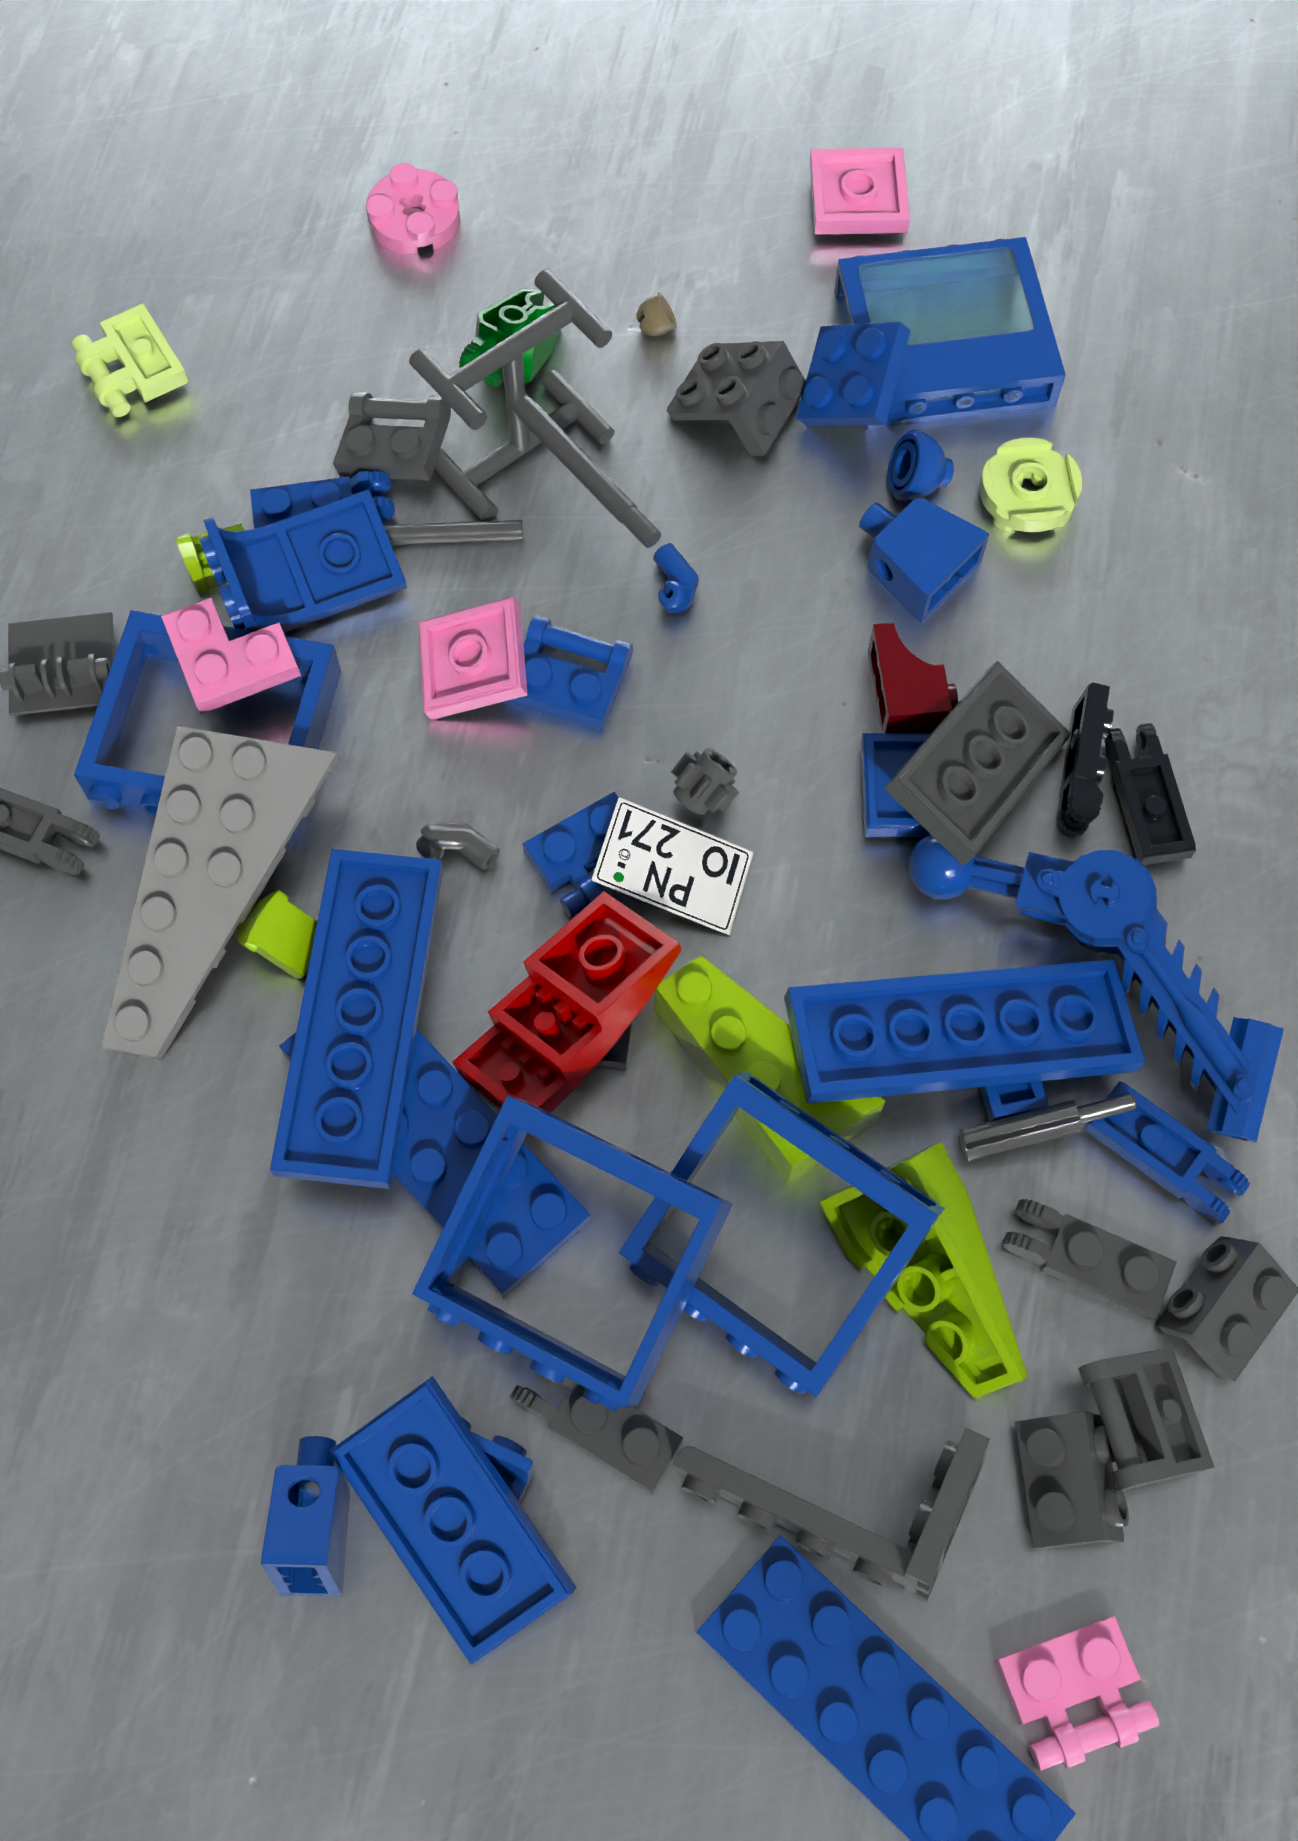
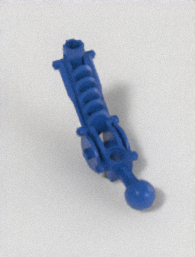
[909,834,1284,1143]

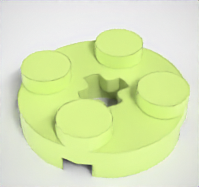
[979,438,1083,532]

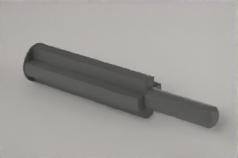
[959,1093,1137,1162]

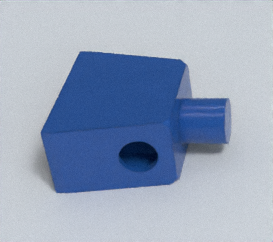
[859,498,989,623]
[261,1436,350,1596]

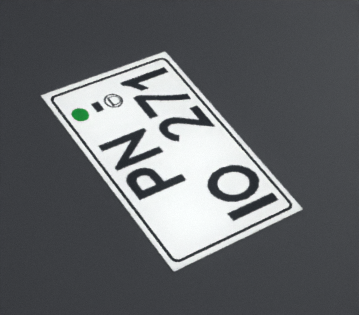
[591,797,754,935]

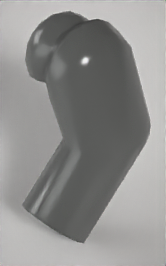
[416,822,500,870]

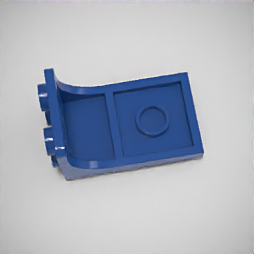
[199,489,407,633]

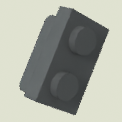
[667,341,806,456]

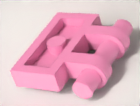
[994,1616,1159,1771]

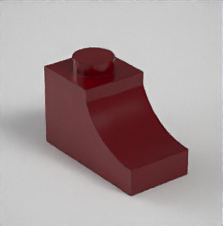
[868,622,958,733]

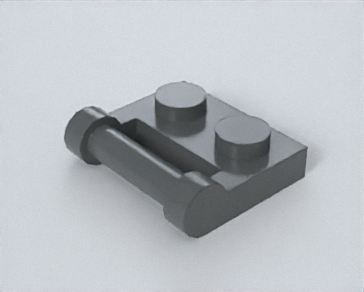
[333,392,451,481]
[1078,1347,1215,1491]

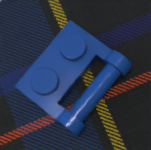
[506,615,633,731]

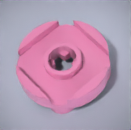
[366,163,460,254]

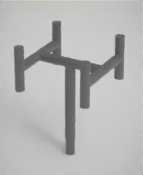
[409,269,662,548]

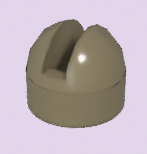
[636,292,677,337]

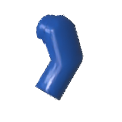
[653,543,699,613]

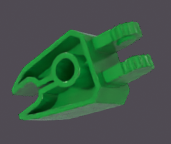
[459,289,561,388]

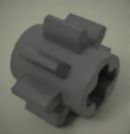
[671,748,739,815]

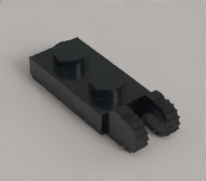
[1057,682,1114,837]
[1104,723,1196,865]

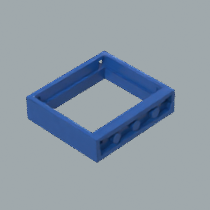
[74,610,341,836]
[619,1072,945,1397]
[412,1095,733,1412]

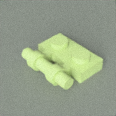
[72,303,189,417]

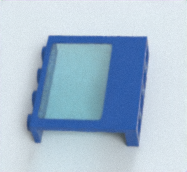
[834,237,1066,429]

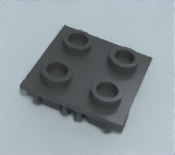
[0,612,114,716]

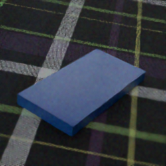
[328,1376,577,1665]

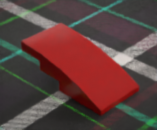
[452,892,682,1113]

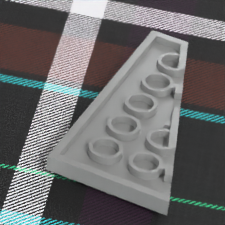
[101,726,341,1060]

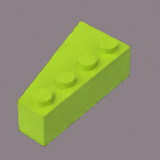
[654,955,886,1185]

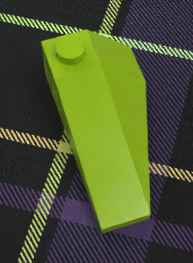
[820,1141,1028,1398]

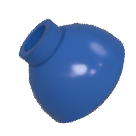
[888,430,954,501]

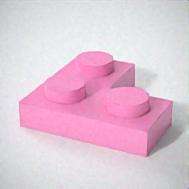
[161,598,301,714]

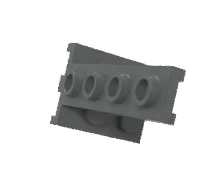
[673,1428,990,1601]

